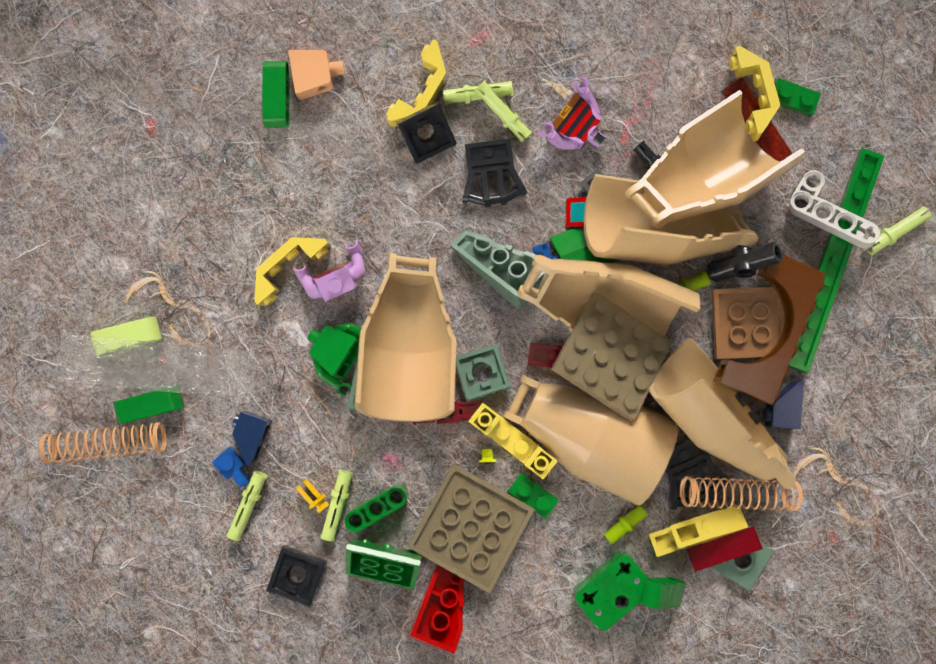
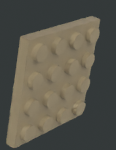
[551,291,672,422]
[407,463,535,593]

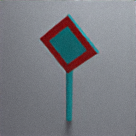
[566,197,587,227]

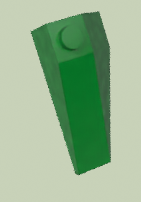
[550,229,619,263]

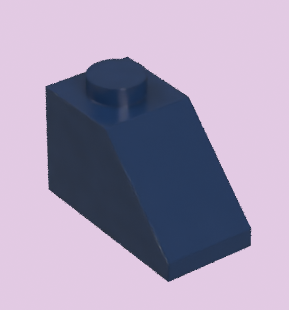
[763,381,804,429]
[232,411,272,466]

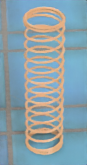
[39,422,167,464]
[680,476,803,511]

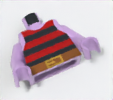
[537,76,606,150]
[293,240,366,301]

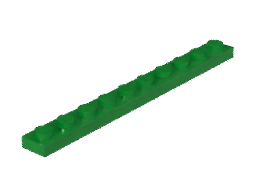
[788,148,884,373]

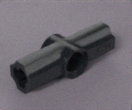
[708,242,783,283]

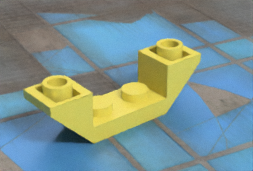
[386,39,446,127]
[729,46,780,142]
[255,237,331,306]
[468,403,557,479]

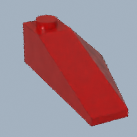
[407,564,465,654]

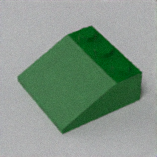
[345,539,422,590]

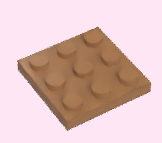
[711,287,785,359]

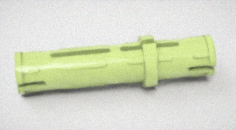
[474,80,532,142]
[443,81,513,105]
[865,206,932,255]
[320,469,353,541]
[226,470,268,541]

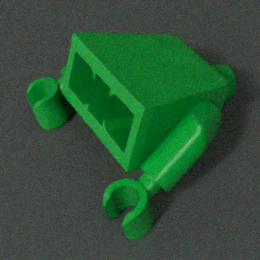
[307,323,362,396]

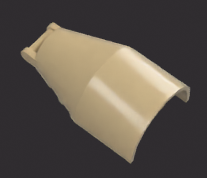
[625,90,805,229]
[584,174,758,266]
[354,252,456,422]
[517,255,700,337]
[649,338,796,488]
[503,375,678,505]

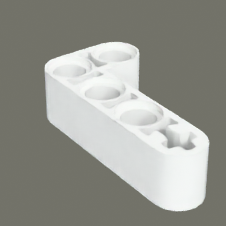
[789,170,880,248]

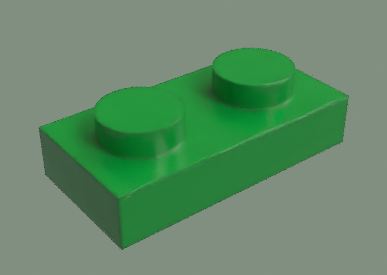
[774,78,821,117]
[507,472,559,519]

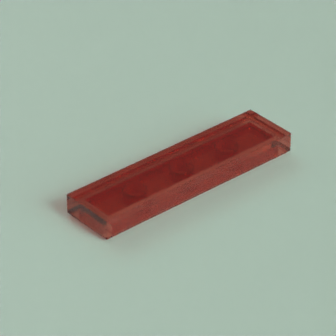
[721,77,793,161]

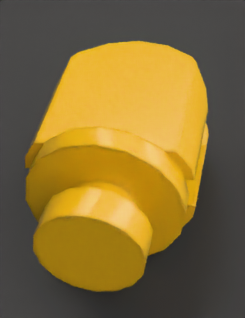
[296,479,329,514]

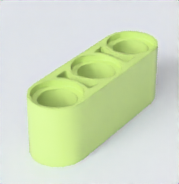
[90,317,162,356]

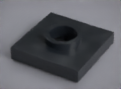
[396,101,457,164]
[266,545,327,607]

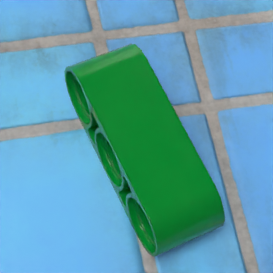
[262,61,290,128]
[113,385,185,425]
[344,484,408,532]
[640,577,686,610]

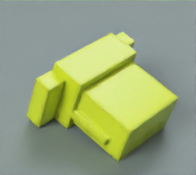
[479,449,496,464]

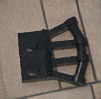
[462,138,528,208]
[664,438,732,509]

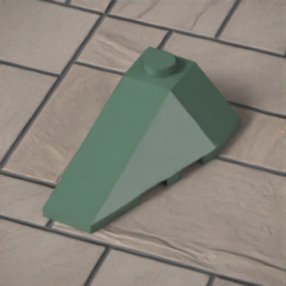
[450,230,545,311]

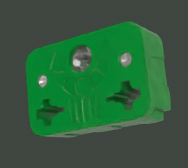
[573,551,648,631]

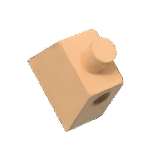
[288,50,345,100]

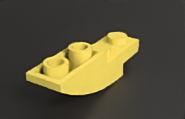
[649,505,748,558]

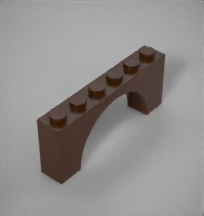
[713,254,826,405]

